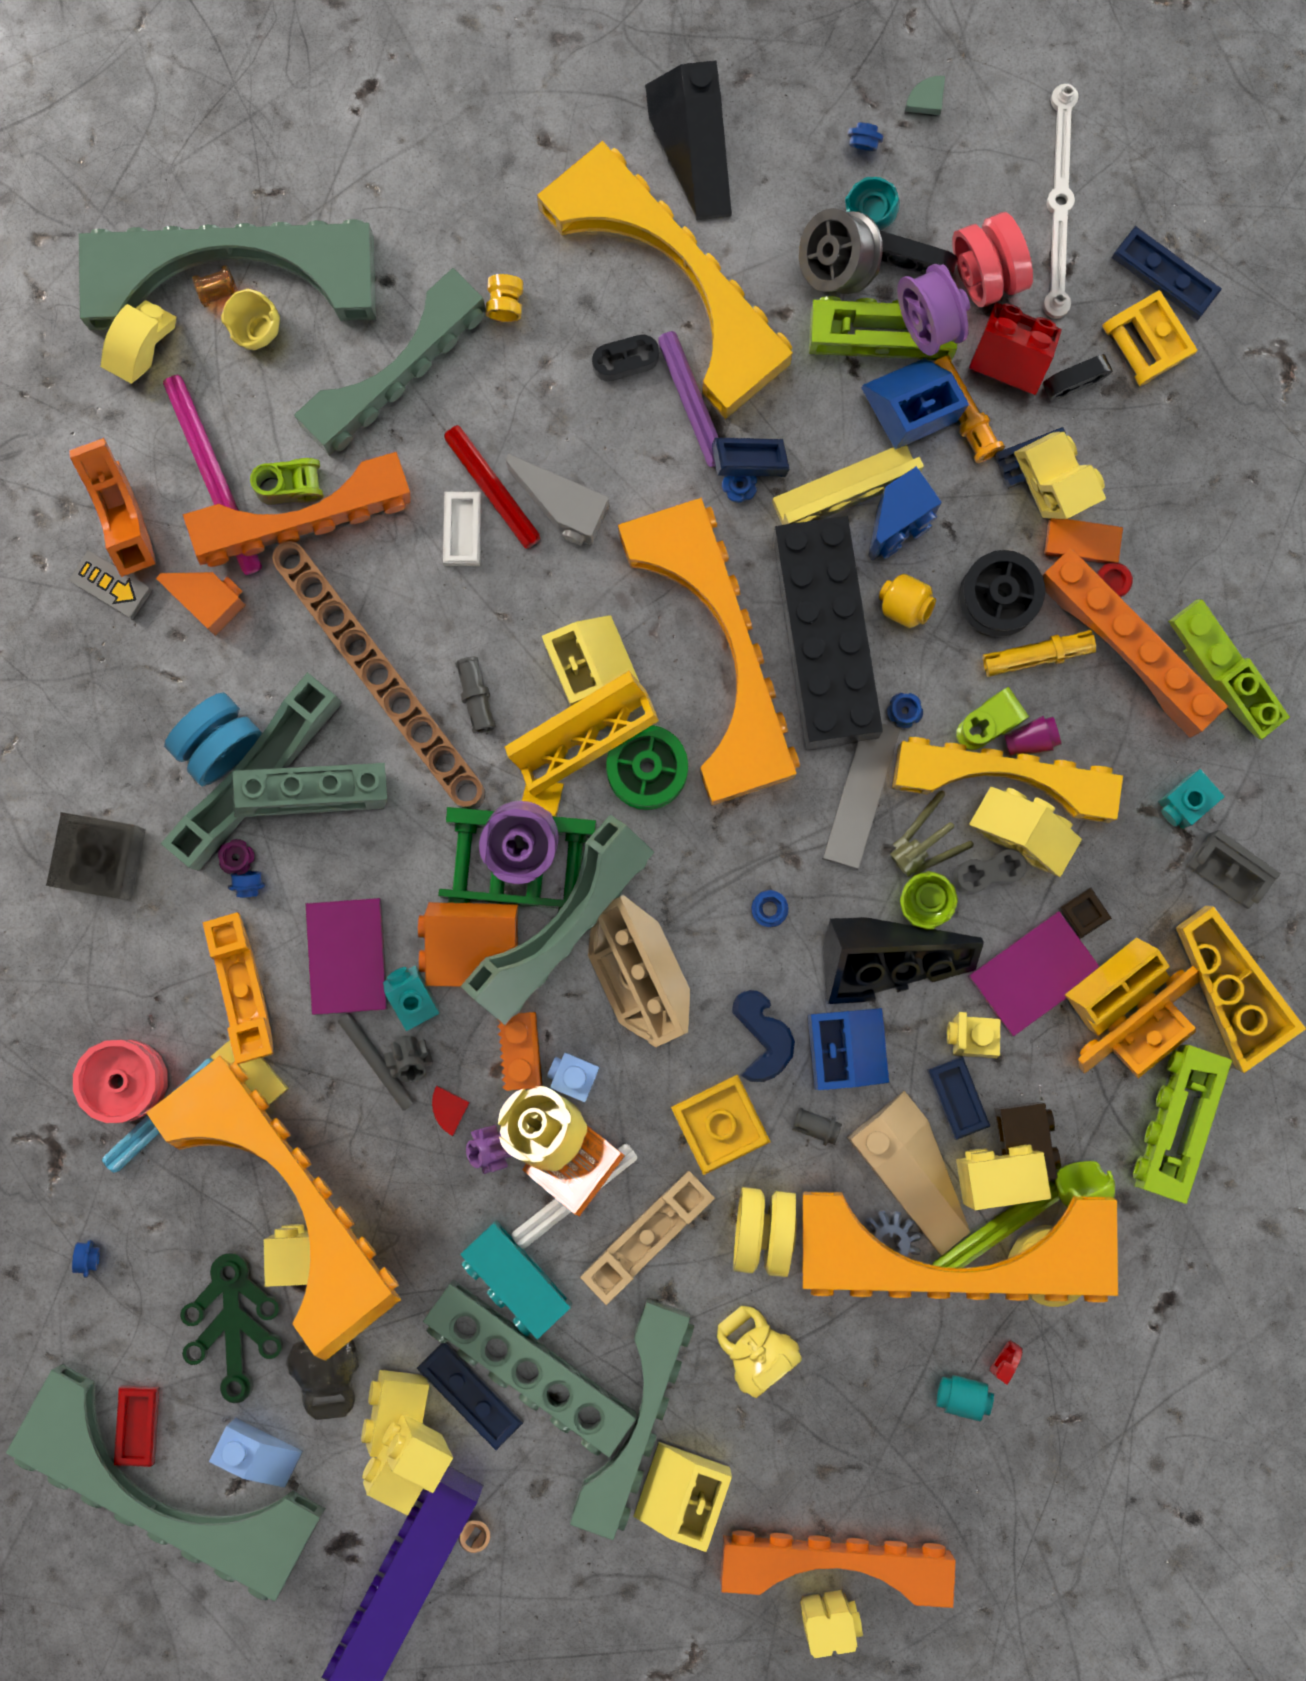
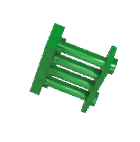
[438,807,597,912]

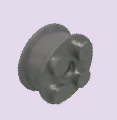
[799,208,883,294]

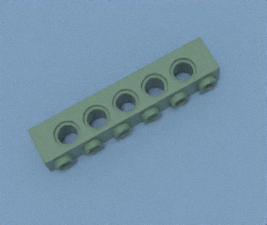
[423,1279,636,1457]

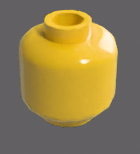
[879,574,936,628]

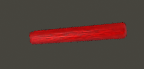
[444,425,540,549]

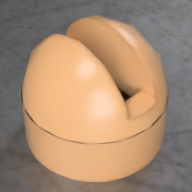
[458,1520,490,1553]

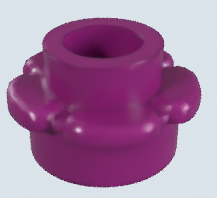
[218,839,254,875]

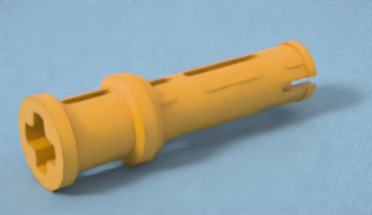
[933,355,1005,463]

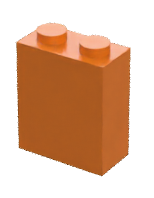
[418,902,518,987]

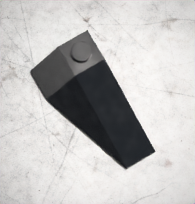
[645,60,732,220]

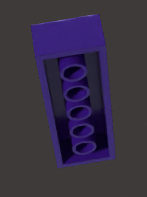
[321,1466,484,1681]

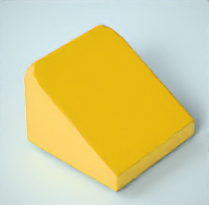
[522,778,564,817]

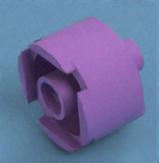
[479,801,559,884]

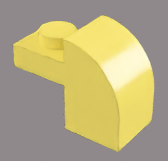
[100,300,177,384]

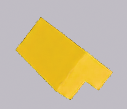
[1065,937,1170,1036]

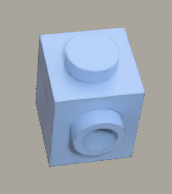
[547,1052,601,1102]

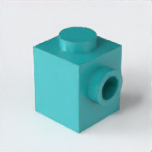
[1158,769,1225,829]
[383,965,440,1031]

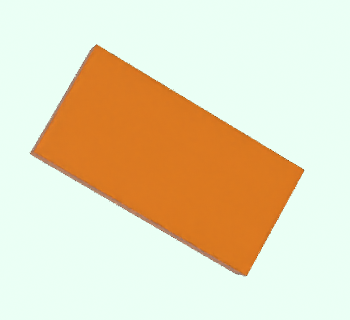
[1044,518,1123,564]

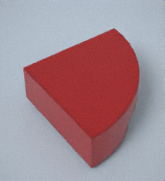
[432,1085,470,1136]
[990,1340,1023,1385]

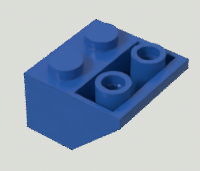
[861,358,969,450]
[868,466,942,561]
[808,1008,889,1090]

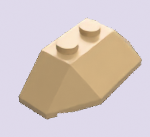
[588,895,690,1048]

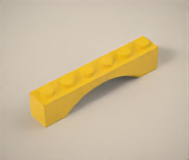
[892,737,1123,823]

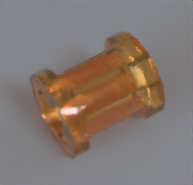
[192,264,238,308]

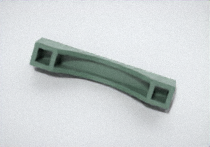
[294,268,486,456]
[161,672,342,871]
[461,815,654,1025]
[570,1298,694,1540]

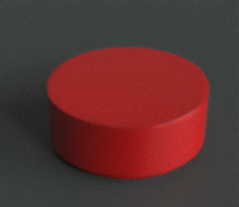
[1097,562,1133,598]

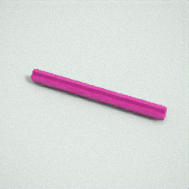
[163,375,262,575]

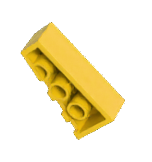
[1176,906,1306,1073]

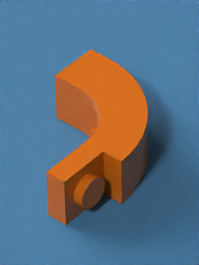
[69,438,156,577]

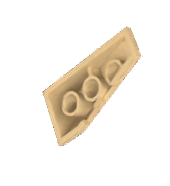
[846,1091,970,1256]

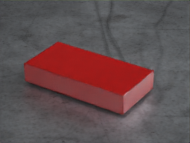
[114,1385,160,1467]

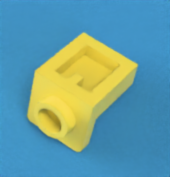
[947,1012,1000,1059]

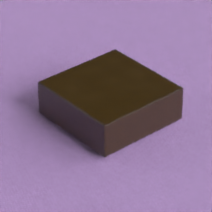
[1058,888,1112,939]

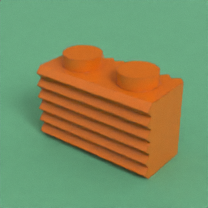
[497,1012,543,1091]

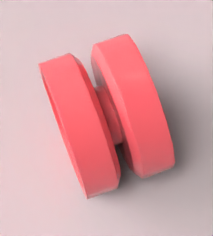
[952,212,1033,307]
[73,1040,168,1123]

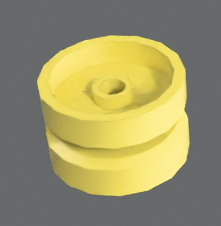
[733,1187,797,1277]

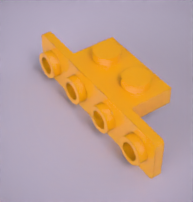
[1078,966,1199,1079]

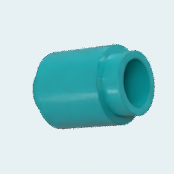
[936,1375,994,1422]

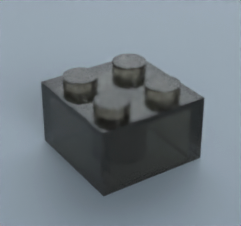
[46,812,146,902]

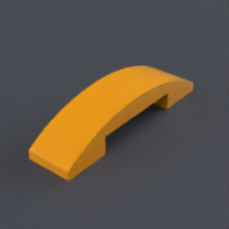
[202,912,274,1065]

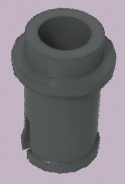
[792,1107,842,1146]

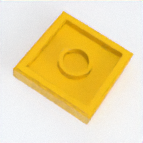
[671,1074,771,1175]

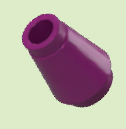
[1004,716,1062,756]

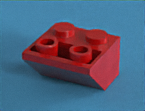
[969,302,1062,395]

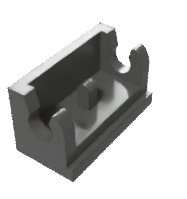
[1187,830,1281,909]

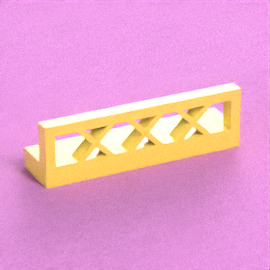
[772,445,924,525]

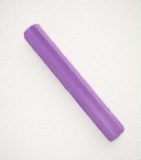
[658,331,719,467]

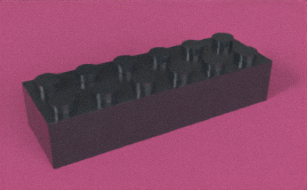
[772,516,883,750]

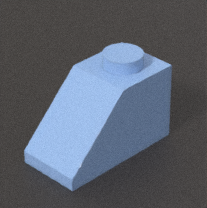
[209,1418,303,1488]

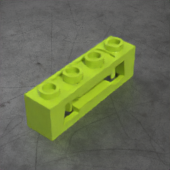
[809,296,958,361]
[1133,1045,1232,1204]

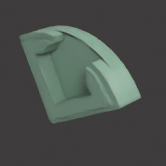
[905,75,945,115]

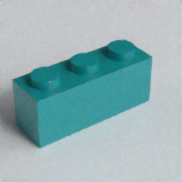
[460,1220,572,1340]

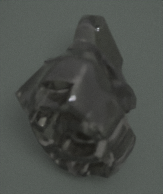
[286,1340,360,1420]

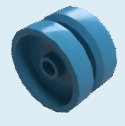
[164,692,262,786]

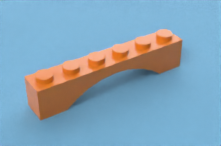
[182,451,411,567]
[1042,548,1228,738]
[720,1530,956,1608]

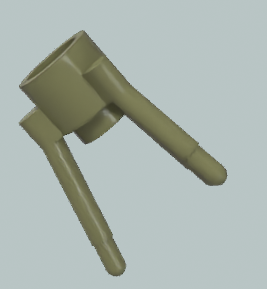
[890,791,974,877]

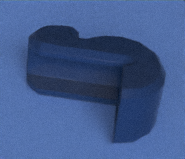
[732,990,795,1082]

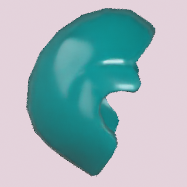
[845,177,900,230]

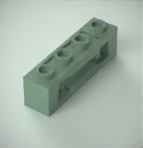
[232,763,388,817]

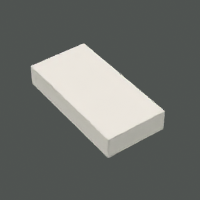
[443,492,482,566]

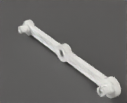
[1043,84,1079,319]

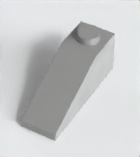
[506,453,610,545]

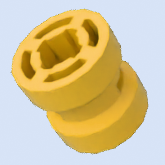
[485,274,524,322]

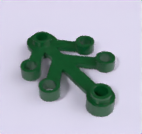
[180,1253,283,1403]

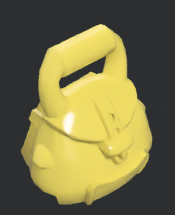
[717,1306,802,1398]

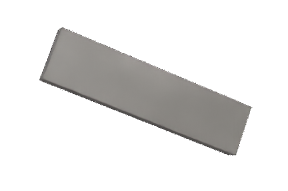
[822,724,900,870]

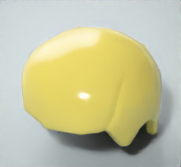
[221,288,280,350]

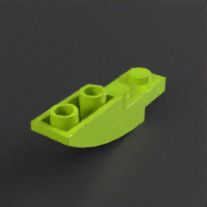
[1168,599,1290,740]

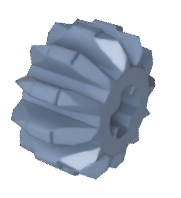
[865,1210,921,1256]

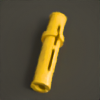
[982,630,1096,677]

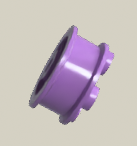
[897,264,970,356]

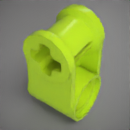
[250,458,324,505]
[956,687,1030,750]

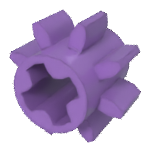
[466,1125,511,1174]

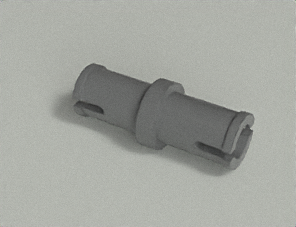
[455,656,496,734]

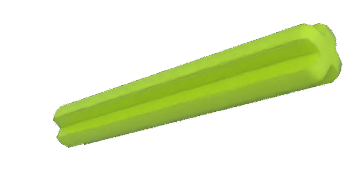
[932,1181,1060,1268]

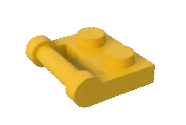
[1102,290,1198,387]

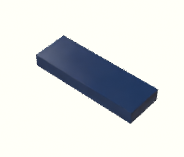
[1111,226,1222,321]
[417,1341,524,1450]

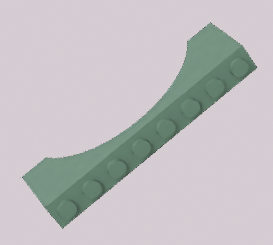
[79,219,376,330]
[6,1364,326,1602]

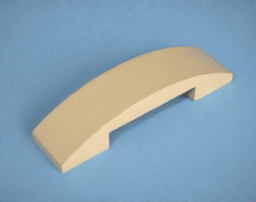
[580,1171,715,1305]

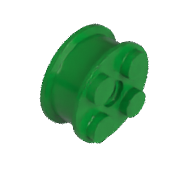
[606,725,688,810]

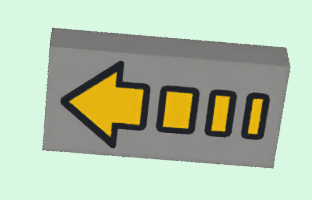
[68,550,152,620]

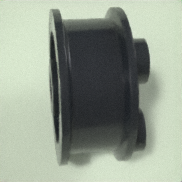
[959,550,1045,637]

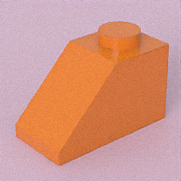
[156,572,246,636]

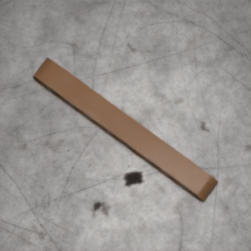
[272,541,485,809]

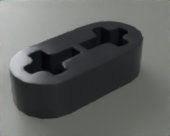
[592,334,659,381]
[1042,354,1113,401]

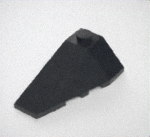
[823,917,984,1004]

